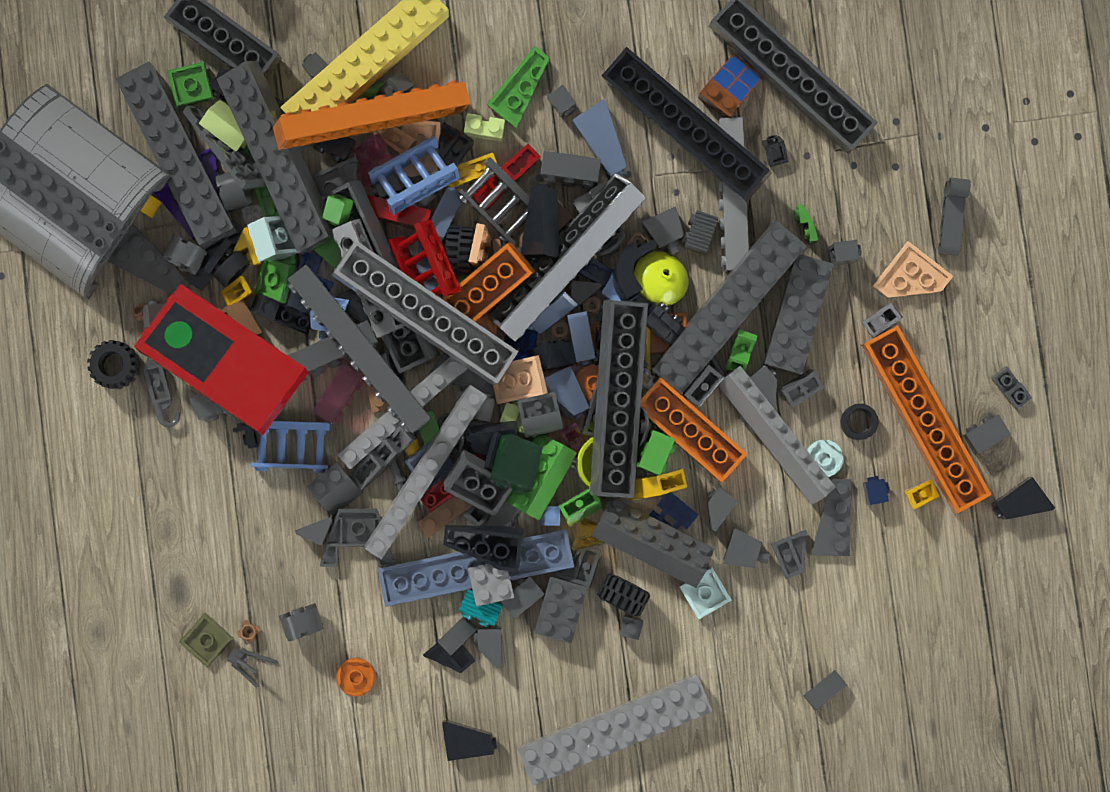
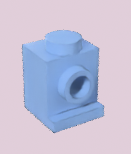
[541,506,560,526]

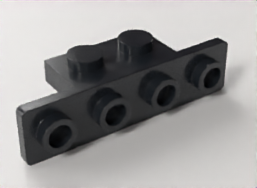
[187,220,244,291]

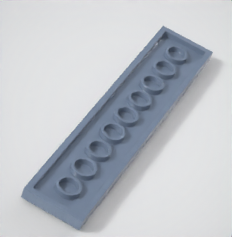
[378,529,575,607]

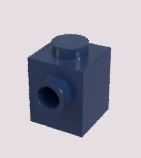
[863,476,890,505]

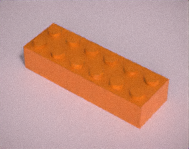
[442,241,535,322]
[641,377,747,483]

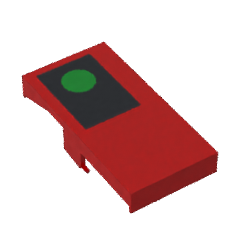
[134,284,309,436]

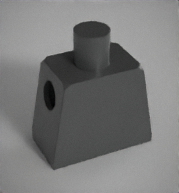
[642,206,684,256]
[722,528,770,568]

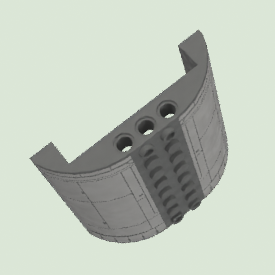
[0,84,171,300]

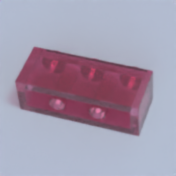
[312,363,365,425]

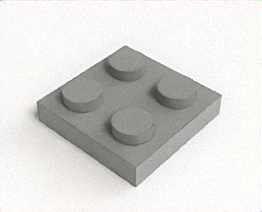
[468,564,514,606]

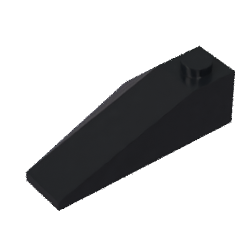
[443,525,524,572]

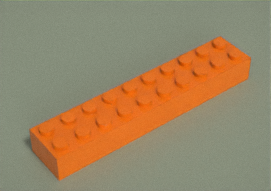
[273,80,471,150]
[861,325,992,513]

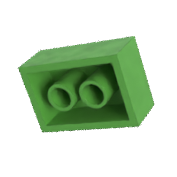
[636,430,676,475]

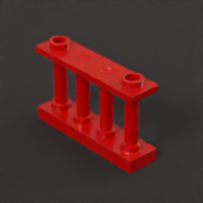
[389,219,461,297]

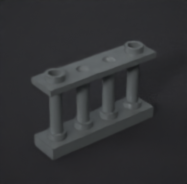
[456,158,529,244]

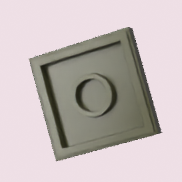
[179,613,234,668]

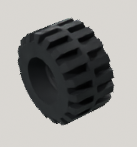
[445,225,475,275]
[87,340,140,389]
[597,573,651,616]

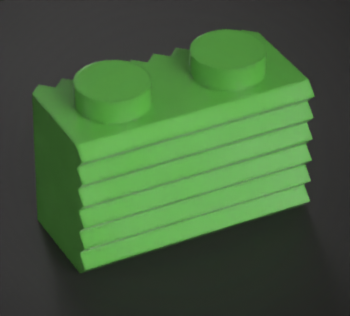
[559,488,602,527]

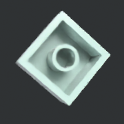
[247,216,298,262]

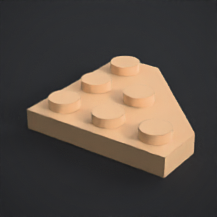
[872,241,953,298]

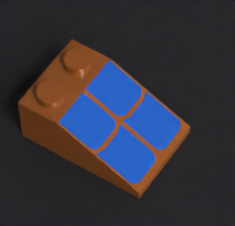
[698,53,763,118]

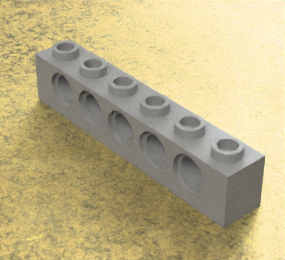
[332,219,405,338]

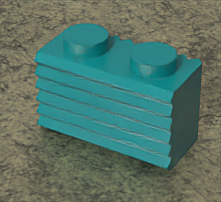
[458,589,503,628]

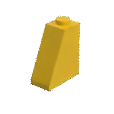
[628,469,687,501]

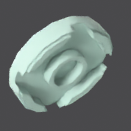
[807,440,843,477]

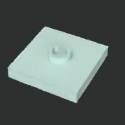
[679,567,731,620]

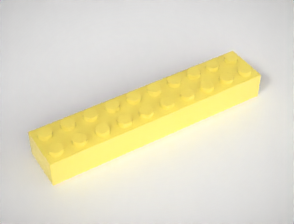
[280,0,449,115]

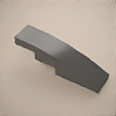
[350,425,416,490]

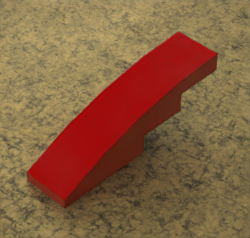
[472,144,541,211]

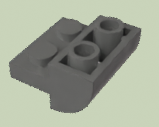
[517,392,563,438]

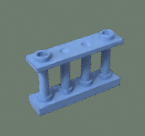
[368,135,460,216]
[251,421,332,473]

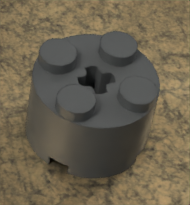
[216,172,253,213]
[162,234,208,275]
[279,603,324,642]

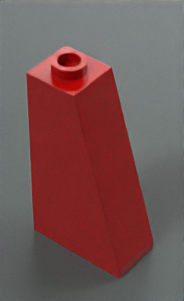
[367,195,433,230]

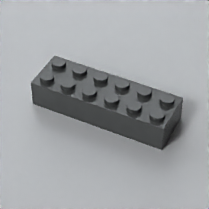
[164,0,282,79]
[763,254,834,376]
[592,497,714,588]

